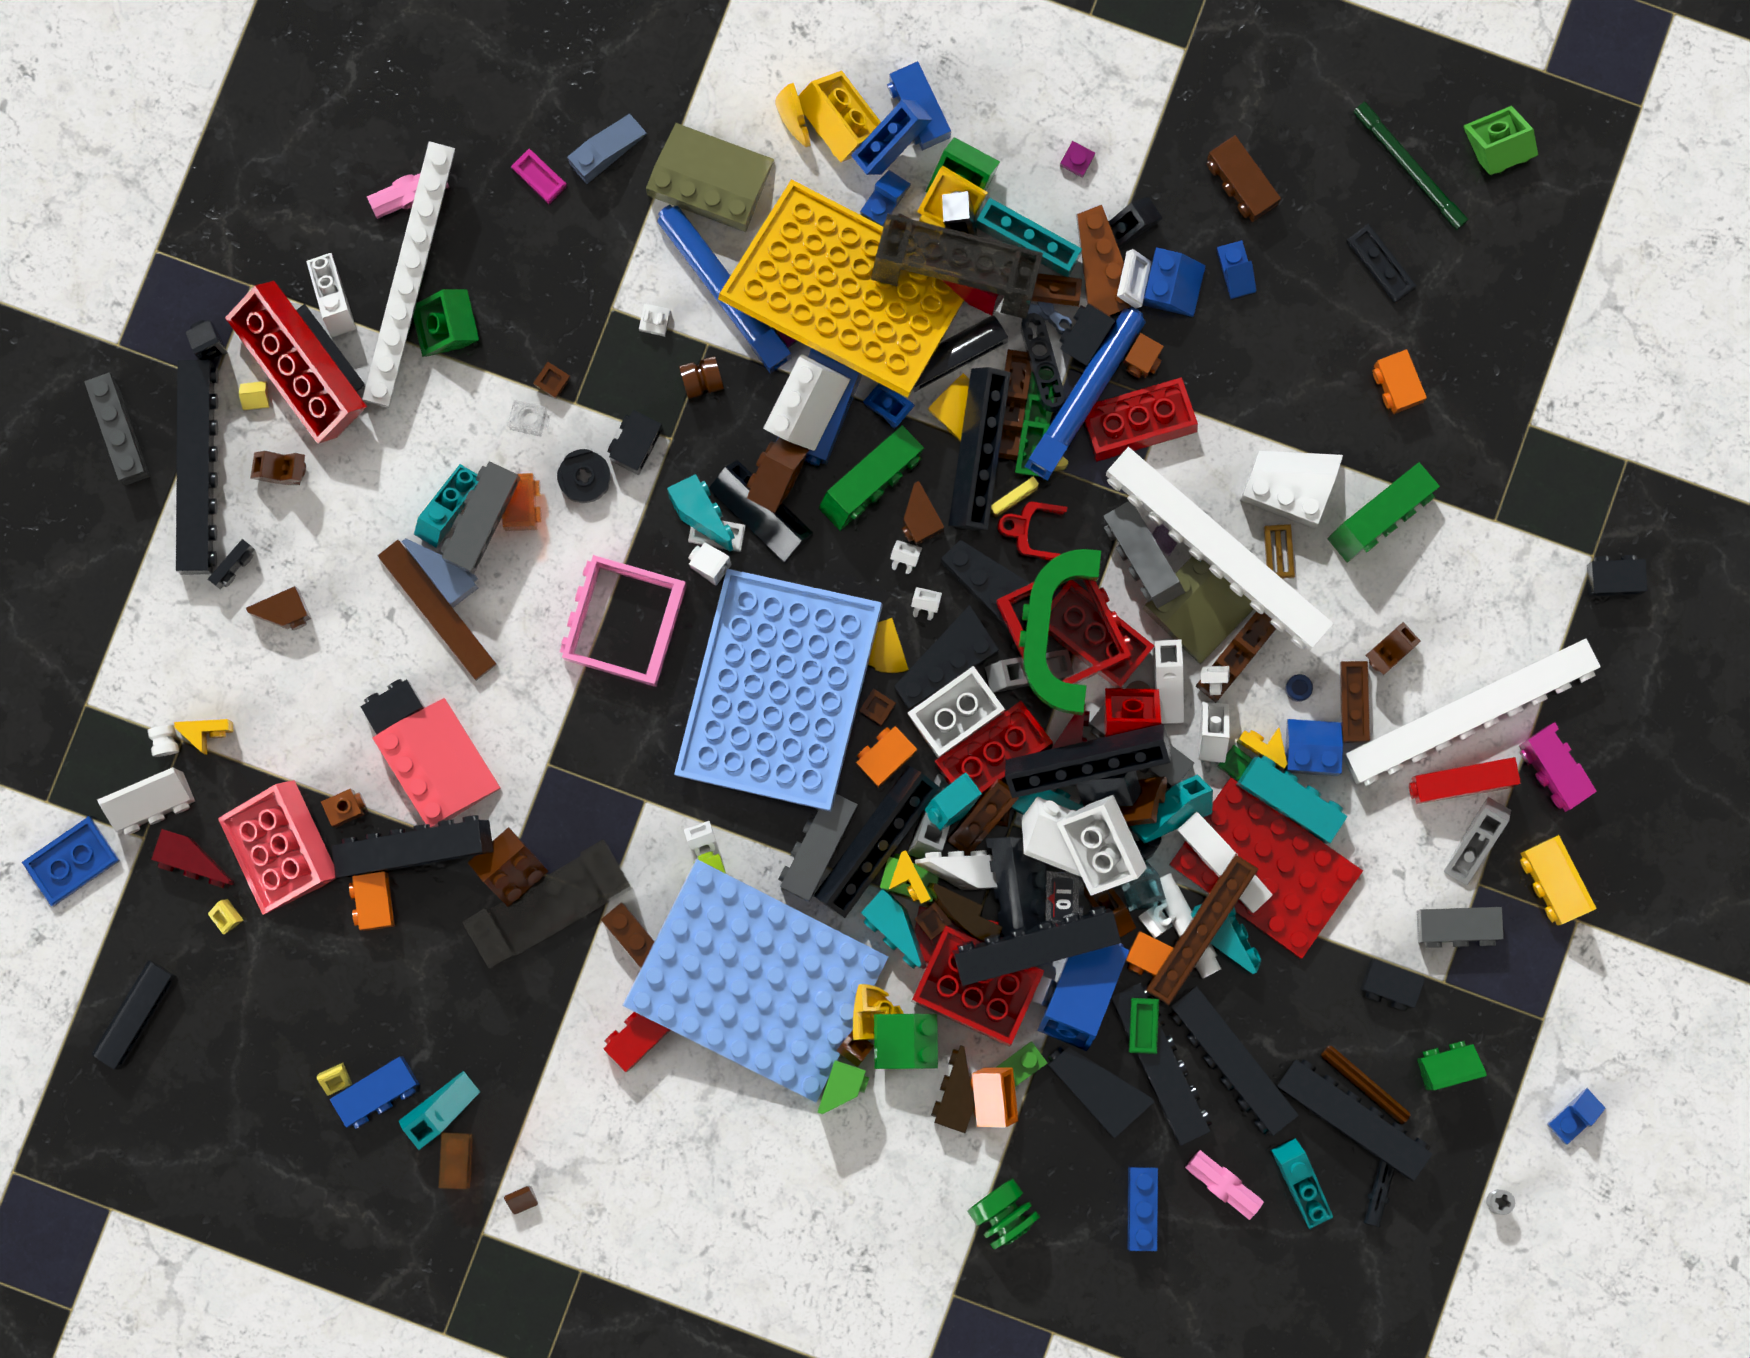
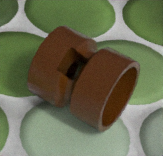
[679,356,724,399]

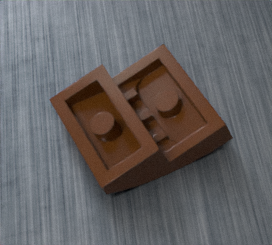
[1119,776,1167,826]

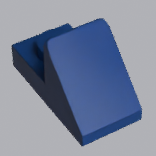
[860,170,911,226]
[1216,240,1256,299]
[863,383,915,429]
[1547,1088,1606,1145]

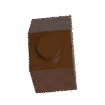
[901,481,944,546]
[246,586,312,630]
[1081,887,1136,937]

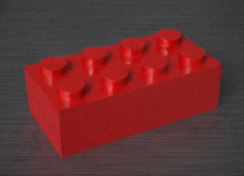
[1048,580,1154,688]

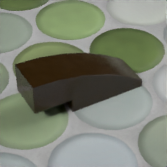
[927,883,1003,942]

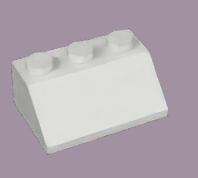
[763,355,851,451]
[908,666,1005,758]
[97,767,195,835]
[1057,795,1147,895]
[1021,797,1082,877]

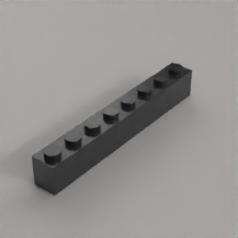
[176,360,219,575]

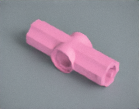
[367,173,449,219]
[1185,1150,1264,1220]

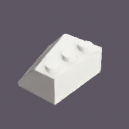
[1240,451,1343,529]

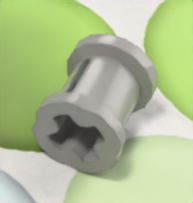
[1486,1189,1515,1215]

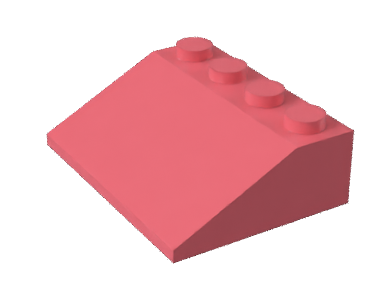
[372,698,501,828]
[218,780,336,915]

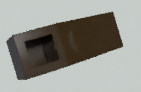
[931,1045,974,1133]

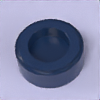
[1285,674,1313,702]

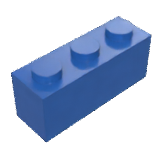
[887,61,951,151]
[851,100,933,175]
[330,1056,420,1129]
[1127,1167,1158,1251]

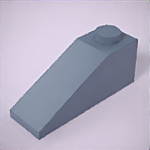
[567,114,647,184]
[402,538,478,608]

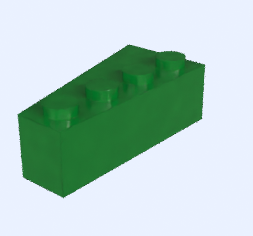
[818,425,924,531]
[1327,462,1440,563]

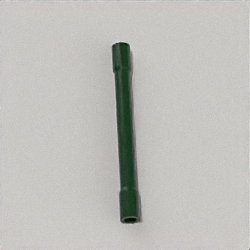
[1353,102,1469,230]

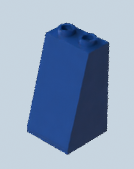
[776,348,862,466]
[1037,943,1129,1051]

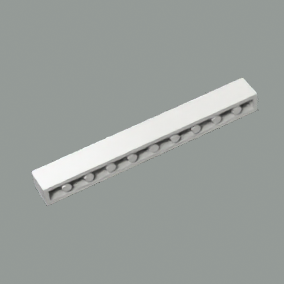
[362,141,455,408]
[1106,447,1333,651]
[1343,639,1601,786]

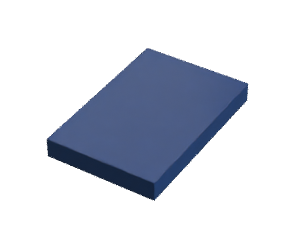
[22,816,120,907]

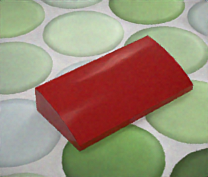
[1084,377,1198,462]
[935,701,1053,801]

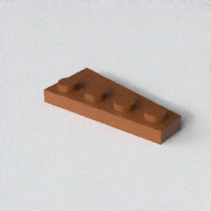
[1076,205,1132,315]

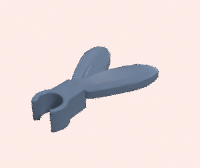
[1012,302,1072,335]

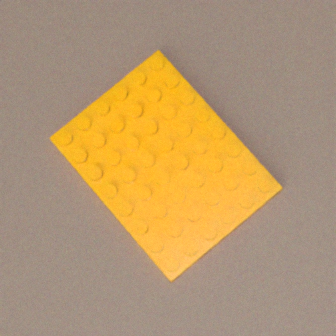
[718,179,964,398]

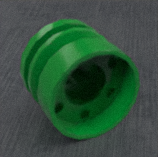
[967,1178,1040,1250]

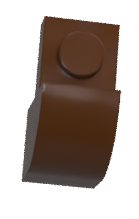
[250,451,306,485]
[1365,622,1421,675]

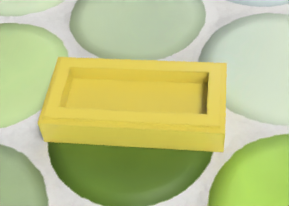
[990,476,1039,518]

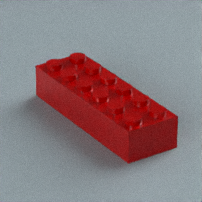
[225,281,367,444]

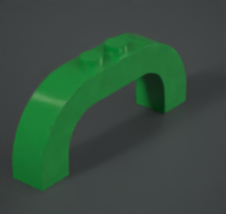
[1019,549,1101,715]

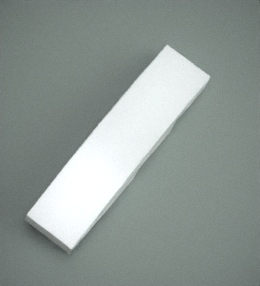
[1177,812,1273,913]

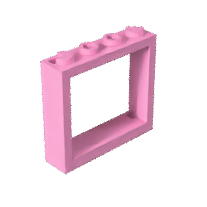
[560,555,687,687]

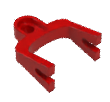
[998,501,1067,561]

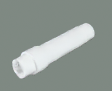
[1152,873,1221,979]

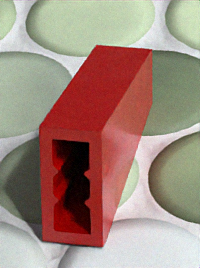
[1409,757,1521,804]

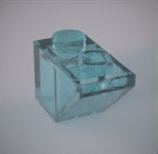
[1122,861,1166,912]

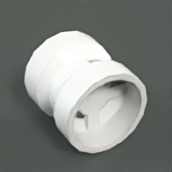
[148,725,179,757]

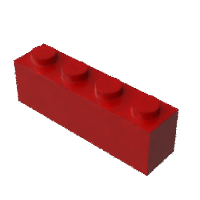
[603,1012,671,1072]

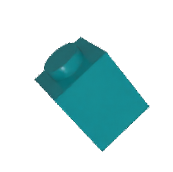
[925,773,982,831]

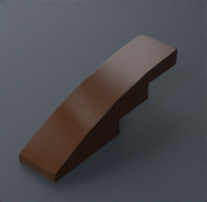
[998,349,1031,460]
[1195,611,1276,703]

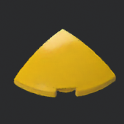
[775,83,811,147]
[928,373,970,442]
[868,618,909,673]
[853,984,904,1040]

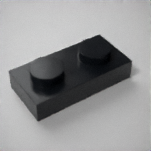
[208,539,255,589]

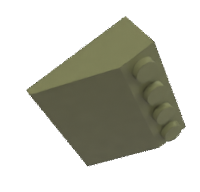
[646,123,774,232]
[1143,556,1253,664]

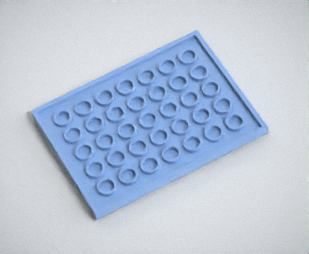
[674,569,883,811]
[622,859,888,1102]

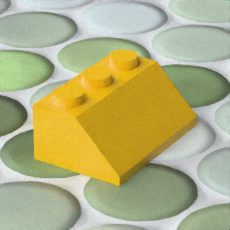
[798,70,881,162]
[1520,835,1597,925]

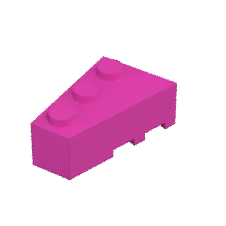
[1519,722,1597,812]

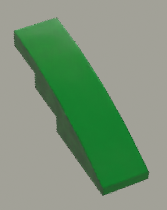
[1015,369,1056,477]

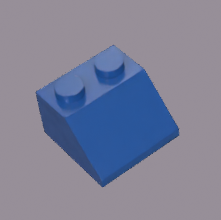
[1142,247,1205,317]
[1284,719,1343,776]

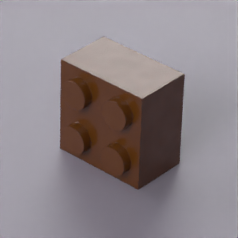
[747,437,810,513]
[468,827,548,907]

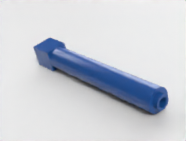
[657,205,792,374]
[1025,308,1145,481]

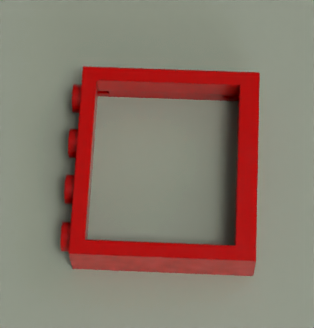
[996,580,1133,684]

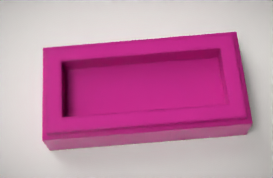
[511,149,567,204]

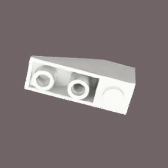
[306,253,356,338]
[1152,639,1184,724]
[915,850,997,890]

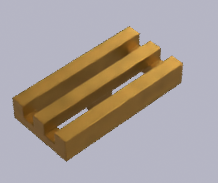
[1264,524,1295,579]

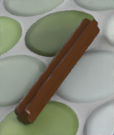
[1321,1046,1411,1124]

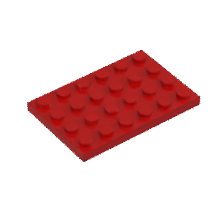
[1169,777,1363,959]

